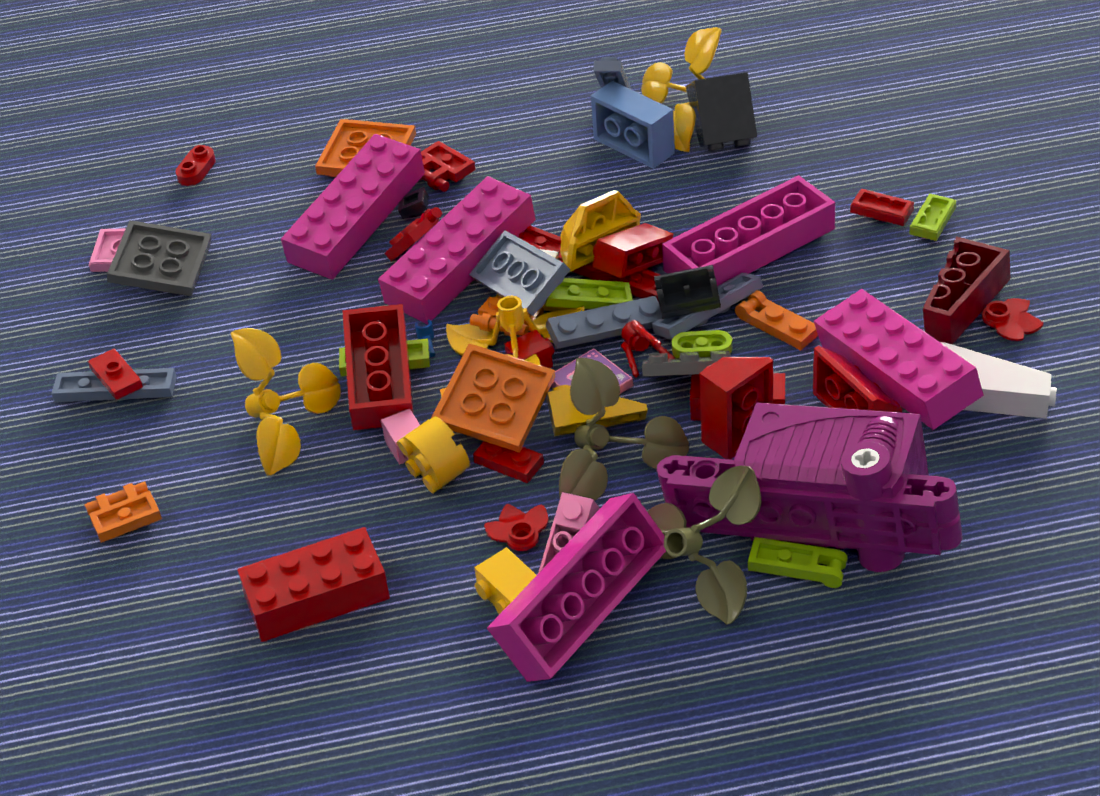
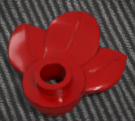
[982,298,1044,341]
[484,504,548,551]

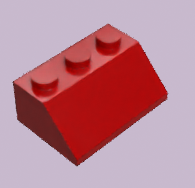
[813,346,902,413]
[699,357,773,459]

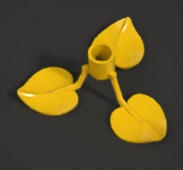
[641,27,722,152]
[446,296,585,365]
[230,328,341,476]

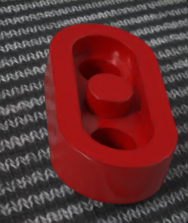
[175,145,216,186]

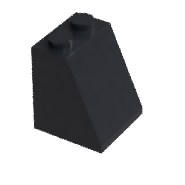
[686,72,757,151]

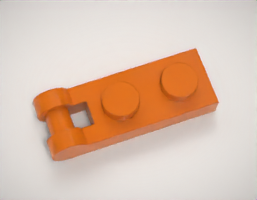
[735,290,818,351]

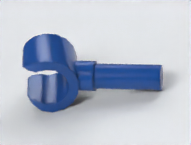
[415,319,435,357]

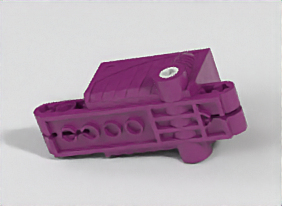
[657,403,963,572]

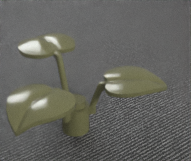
[559,358,689,500]
[647,466,761,625]

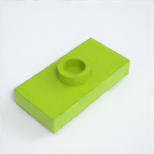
[909,193,957,241]

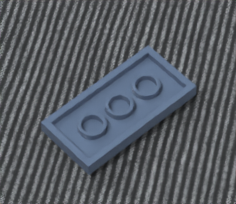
[469,230,570,316]

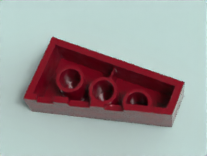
[923,236,1011,344]

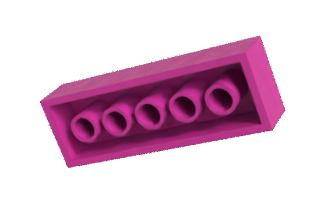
[281,134,425,280]
[662,175,835,287]
[378,176,536,325]
[814,289,984,430]
[487,493,666,682]

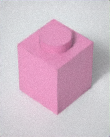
[381,409,420,465]

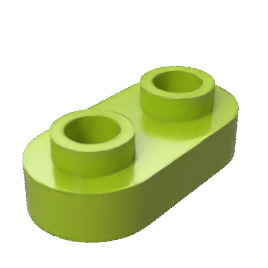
[672,330,732,358]

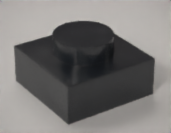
[398,187,429,219]

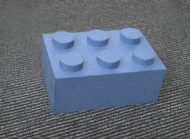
[591,81,675,169]

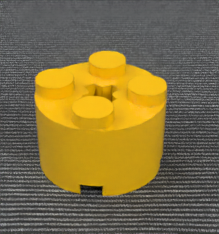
[397,416,470,494]

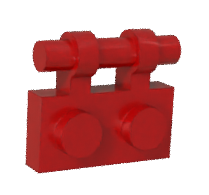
[419,141,476,192]
[384,207,442,262]

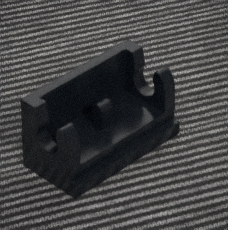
[654,265,721,319]

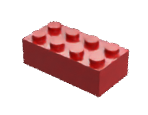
[342,304,414,430]
[237,527,390,642]

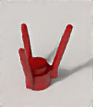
[621,320,676,377]

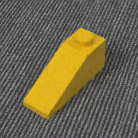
[547,385,648,436]

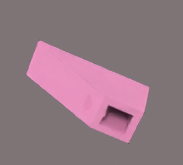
[538,492,600,573]

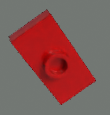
[850,189,914,226]
[88,348,143,400]

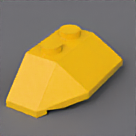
[560,190,641,272]

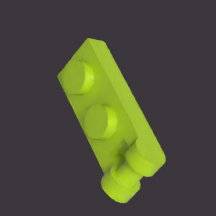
[748,537,848,588]

